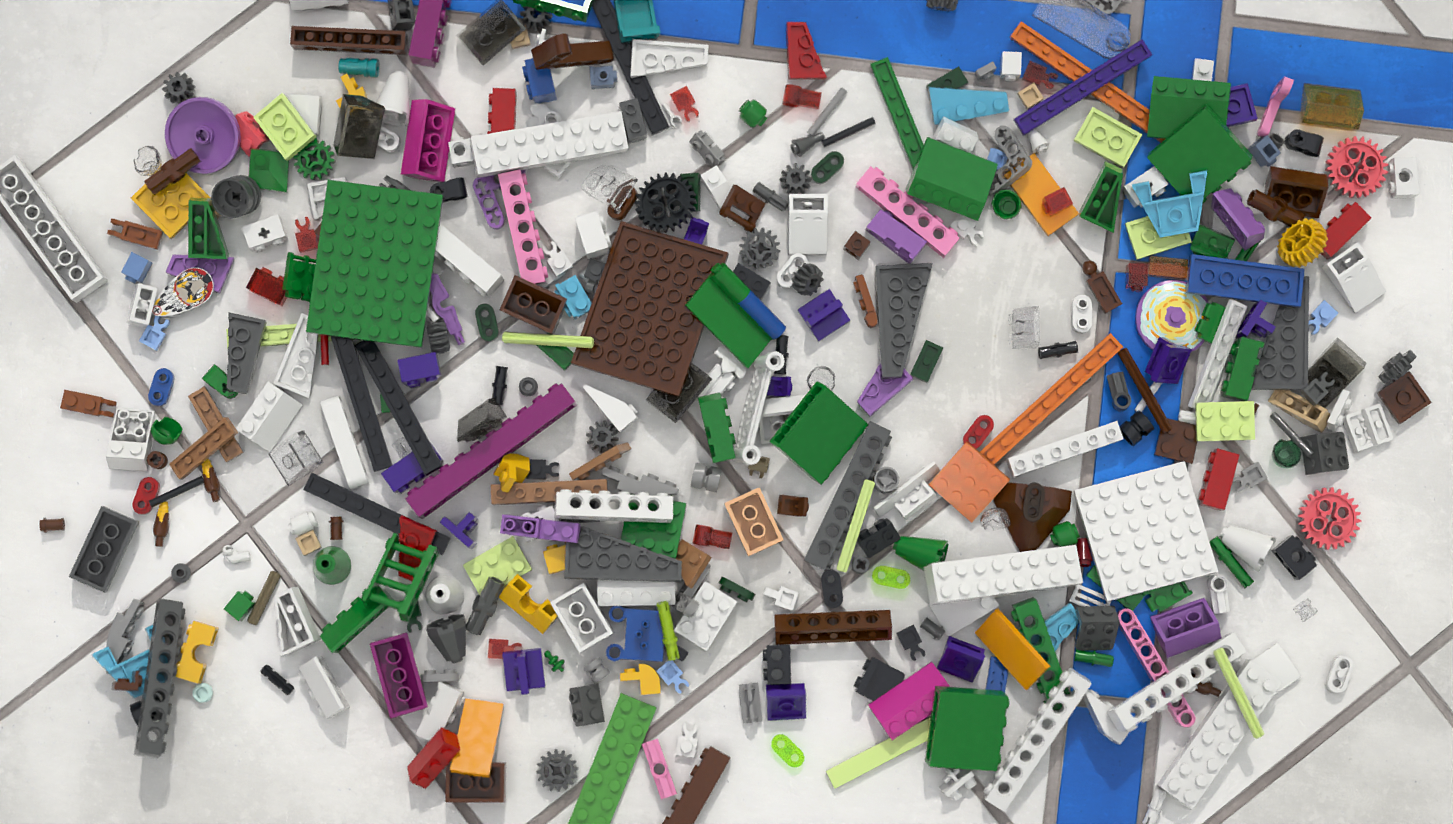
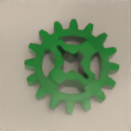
[293,138,336,181]

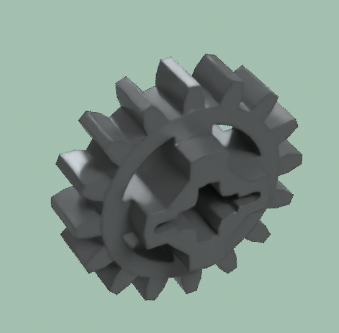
[739,228,781,269]
[1378,350,1417,384]
[536,749,579,792]

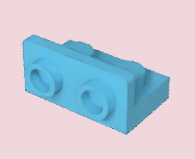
[554,275,592,320]

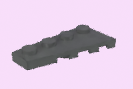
[227,312,267,394]

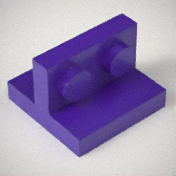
[1226,83,1258,127]
[797,289,850,342]
[1235,300,1276,339]
[1145,337,1192,384]
[440,512,478,549]
[937,636,985,683]
[502,648,545,695]
[766,683,806,721]

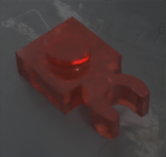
[1022,61,1058,89]
[670,86,699,122]
[295,217,318,253]
[488,639,522,659]

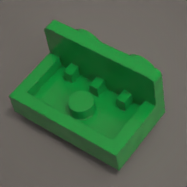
[1190,224,1235,259]

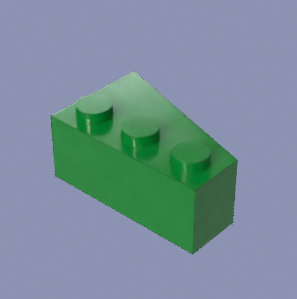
[1079,161,1123,233]
[188,198,229,259]
[1221,337,1265,401]
[698,392,736,463]

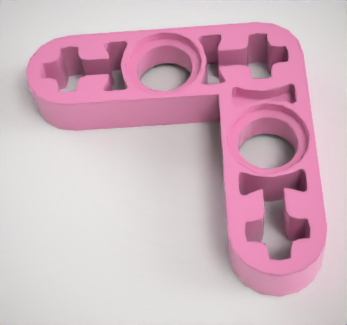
[1257,76,1294,137]

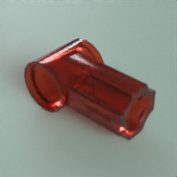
[782,84,822,109]
[692,524,732,549]

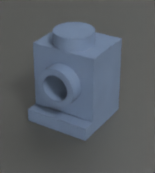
[590,66,617,89]
[1248,135,1281,167]

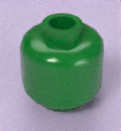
[739,99,767,128]
[1050,521,1080,547]

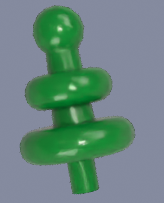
[544,651,565,672]

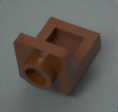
[777,495,809,517]

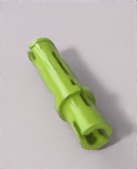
[656,601,680,661]

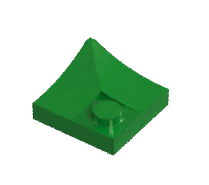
[248,148,289,192]

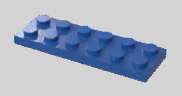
[1186,254,1305,308]

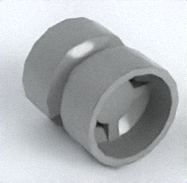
[690,463,722,493]
[873,467,899,493]

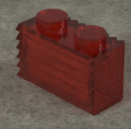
[246,267,287,307]

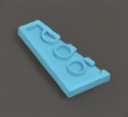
[928,87,1009,125]
[1031,603,1079,660]

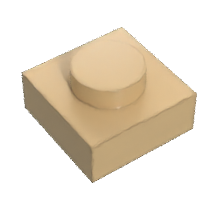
[508,25,531,49]
[1017,83,1044,110]
[295,530,322,556]

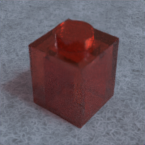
[1041,187,1073,217]
[1126,263,1148,292]

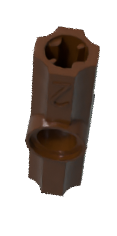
[144,148,201,195]
[1247,189,1304,227]

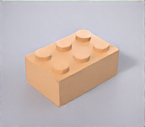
[724,487,783,557]

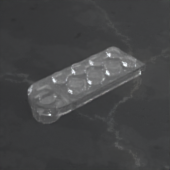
[1032,0,1130,59]

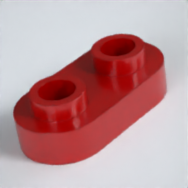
[963,415,994,449]
[132,477,160,515]

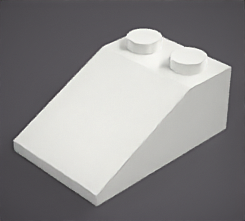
[928,597,999,637]

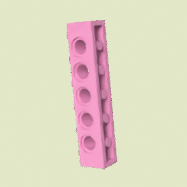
[855,166,959,258]
[498,169,548,285]

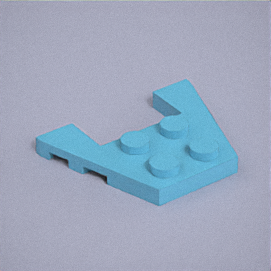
[1132,170,1207,238]
[91,625,168,698]

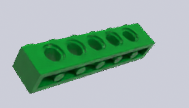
[1011,597,1070,711]

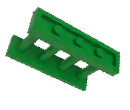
[361,533,439,622]

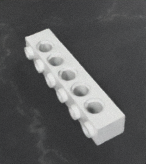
[1006,421,1123,478]
[555,489,673,523]

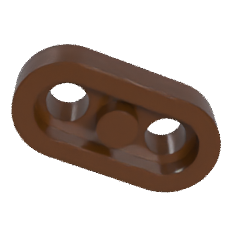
[607,184,638,221]

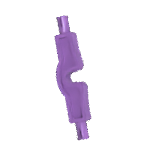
[430,271,465,345]

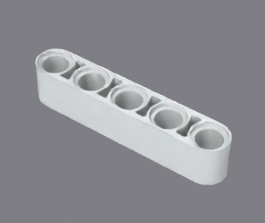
[320,395,369,489]

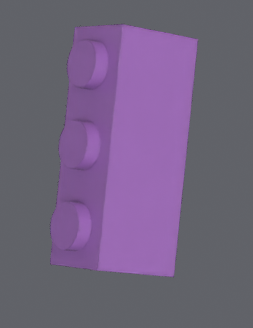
[1211,188,1265,251]
[1150,598,1222,658]

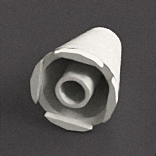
[372,71,410,126]
[1220,525,1277,572]
[425,575,464,614]

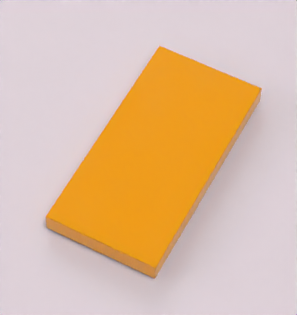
[1004,153,1079,236]
[975,609,1050,691]
[450,698,504,778]

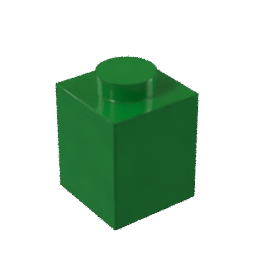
[224,591,256,621]

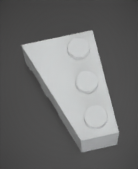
[274,587,321,657]
[416,682,465,741]

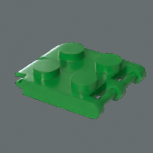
[282,252,316,302]
[1194,302,1243,344]
[1142,582,1193,612]

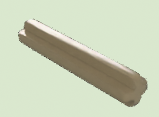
[247,571,281,625]

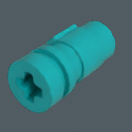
[338,58,380,78]

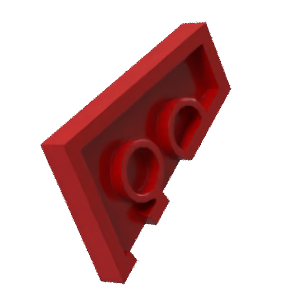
[786,22,827,80]
[398,515,437,581]

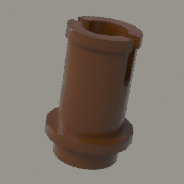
[329,517,344,540]
[39,518,65,533]

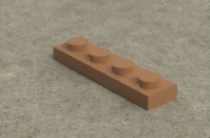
[188,386,244,462]
[169,417,238,479]

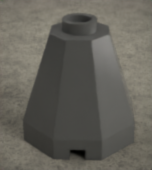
[426,614,466,663]

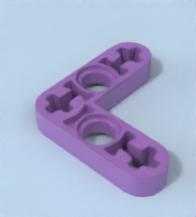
[473,170,526,230]

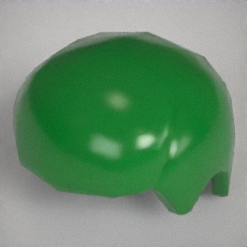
[992,190,1022,219]
[150,417,183,445]

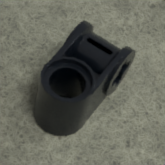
[1284,129,1324,157]
[430,178,468,203]

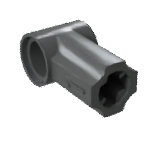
[1106,372,1131,412]

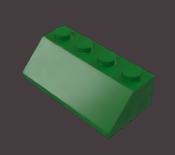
[320,584,394,653]

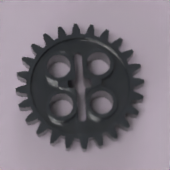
[635,172,697,233]

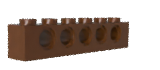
[290,26,408,55]
[774,610,892,645]

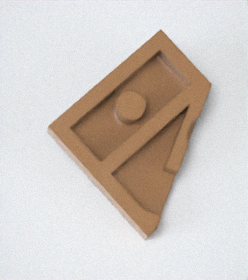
[676,539,712,589]

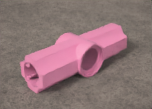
[642,738,677,799]

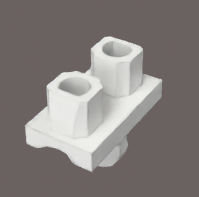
[939,768,977,801]

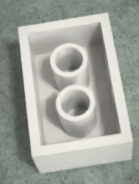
[674,581,737,651]

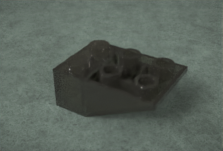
[1308,337,1366,408]
[457,398,507,443]

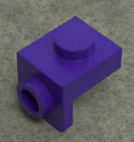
[684,217,709,245]
[766,376,792,397]

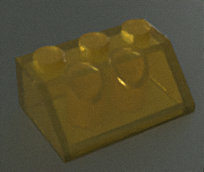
[1300,83,1364,130]

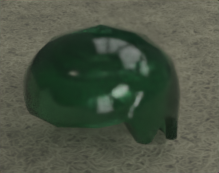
[1271,439,1301,468]

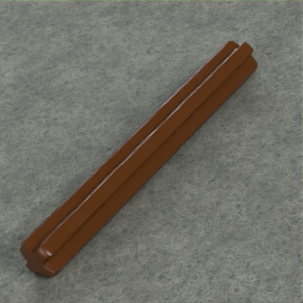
[1118,348,1172,434]

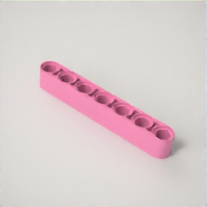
[1117,609,1195,727]

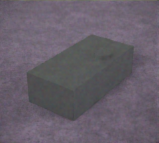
[69,506,139,593]

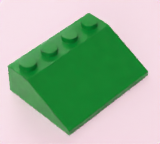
[1147,76,1231,139]
[906,137,998,221]

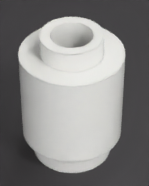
[288,511,319,536]

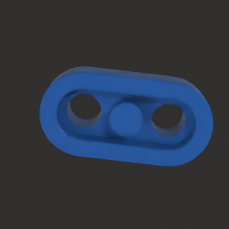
[148,368,175,406]

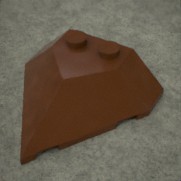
[993,483,1072,552]

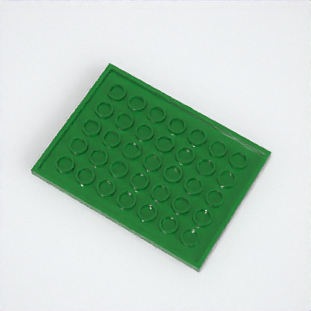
[306,180,443,348]

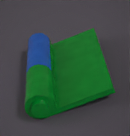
[685,263,786,368]

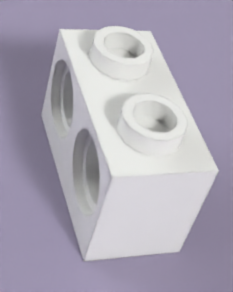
[448,133,482,168]

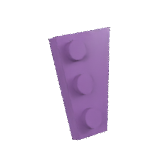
[166,255,234,294]
[857,364,913,417]

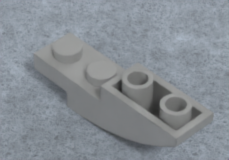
[602,466,679,496]
[106,599,144,675]

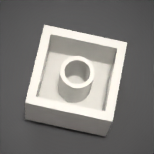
[575,211,612,260]

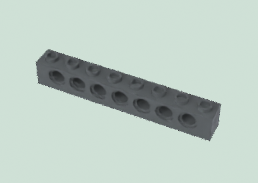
[804,421,892,571]
[134,598,185,758]

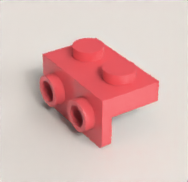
[235,111,270,157]

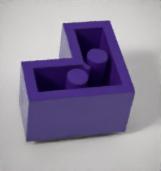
[397,352,442,388]

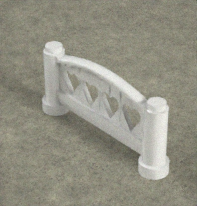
[731,351,784,465]

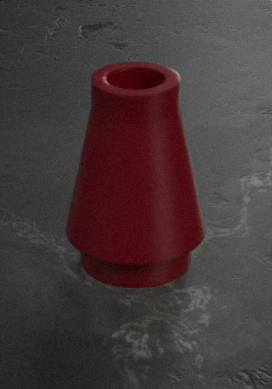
[1076,538,1093,567]

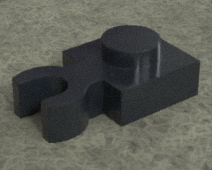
[526,459,560,479]
[896,624,925,661]

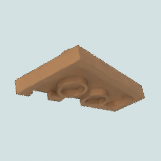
[569,443,631,480]

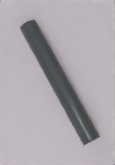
[1270,412,1314,458]

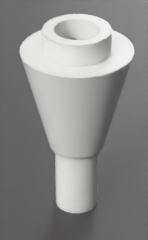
[1028,129,1049,154]

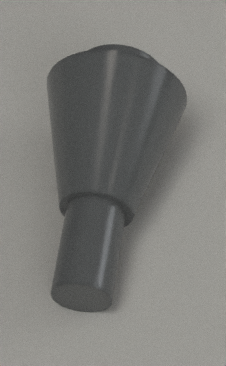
[790,132,825,157]

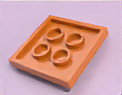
[928,441,1010,523]

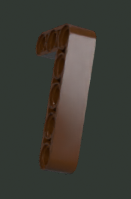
[531,33,615,70]

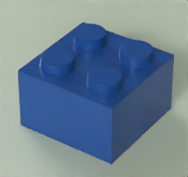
[522,58,557,104]

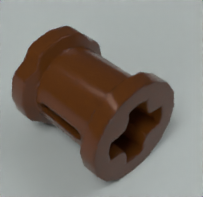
[147,451,168,469]

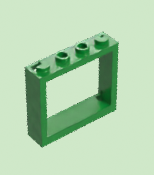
[513,0,593,22]

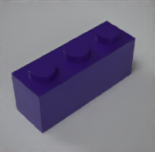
[381,442,443,494]

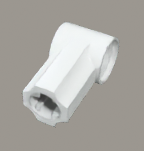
[1207,575,1230,614]

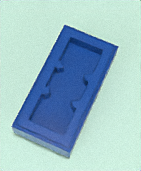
[985,656,1008,693]

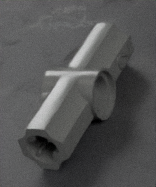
[466,576,505,635]

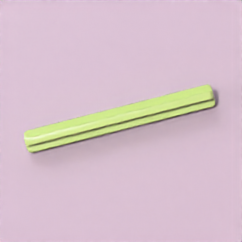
[502,332,594,348]
[836,480,875,572]
[1213,648,1264,739]

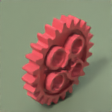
[1325,136,1388,198]
[1297,487,1362,550]

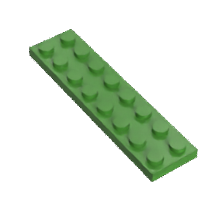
[568,693,657,824]

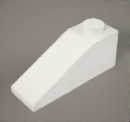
[700,165,747,227]
[583,385,638,433]

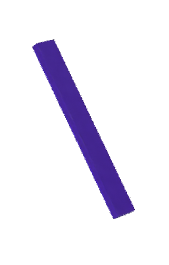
[1013,39,1152,136]

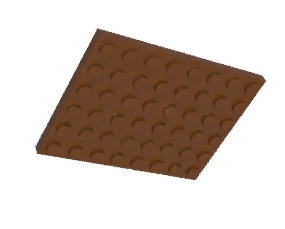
[571,221,729,397]

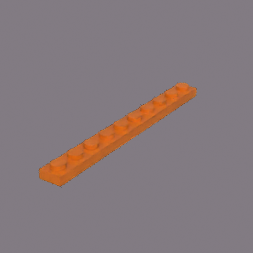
[1010,21,1165,142]
[980,333,1123,464]

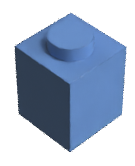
[121,252,152,284]

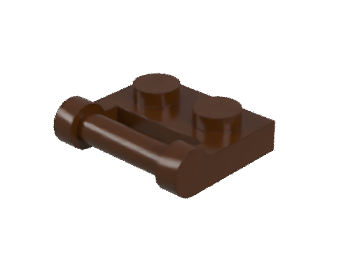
[719,184,766,232]

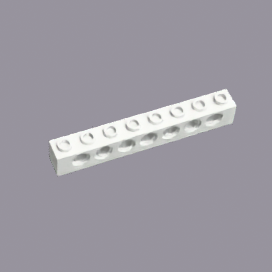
[1107,632,1246,733]
[983,668,1092,812]

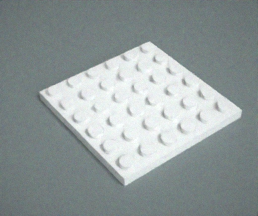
[1073,461,1218,602]

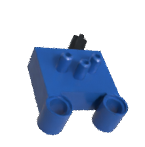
[606,606,688,662]

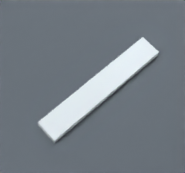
[1188,299,1247,409]

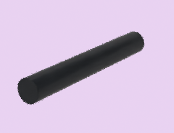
[821,117,876,148]
[149,476,204,507]

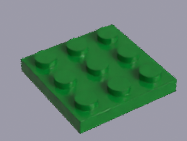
[621,494,686,559]

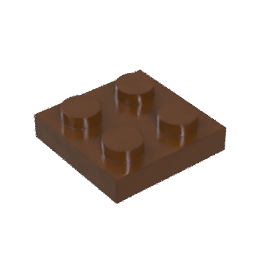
[1377,371,1432,424]
[1154,418,1198,464]

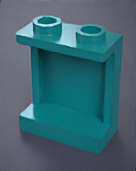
[613,0,660,43]

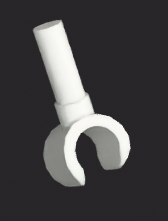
[662,103,682,127]

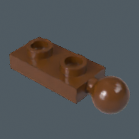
[1082,260,1122,314]

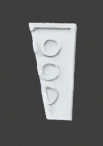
[630,39,708,78]
[273,312,318,398]

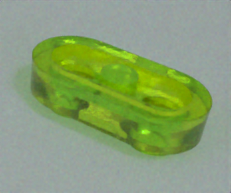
[872,566,910,589]
[771,734,804,767]

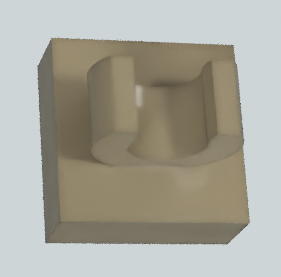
[748,456,770,478]

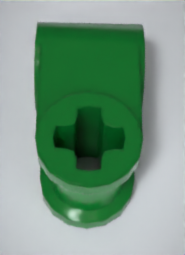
[202,364,238,399]

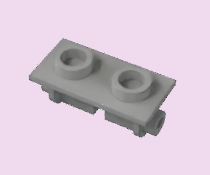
[689,130,726,168]
[739,683,762,723]

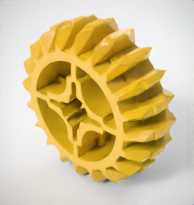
[1277,218,1328,268]

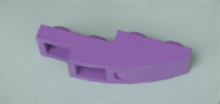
[500,514,581,543]

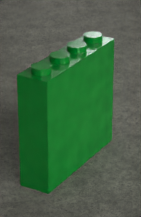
[1147,104,1253,204]
[769,381,869,485]
[925,686,1009,771]

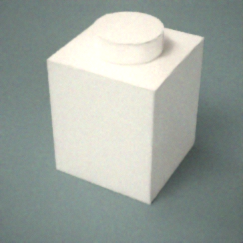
[1000,51,1022,81]

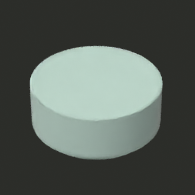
[193,683,213,703]

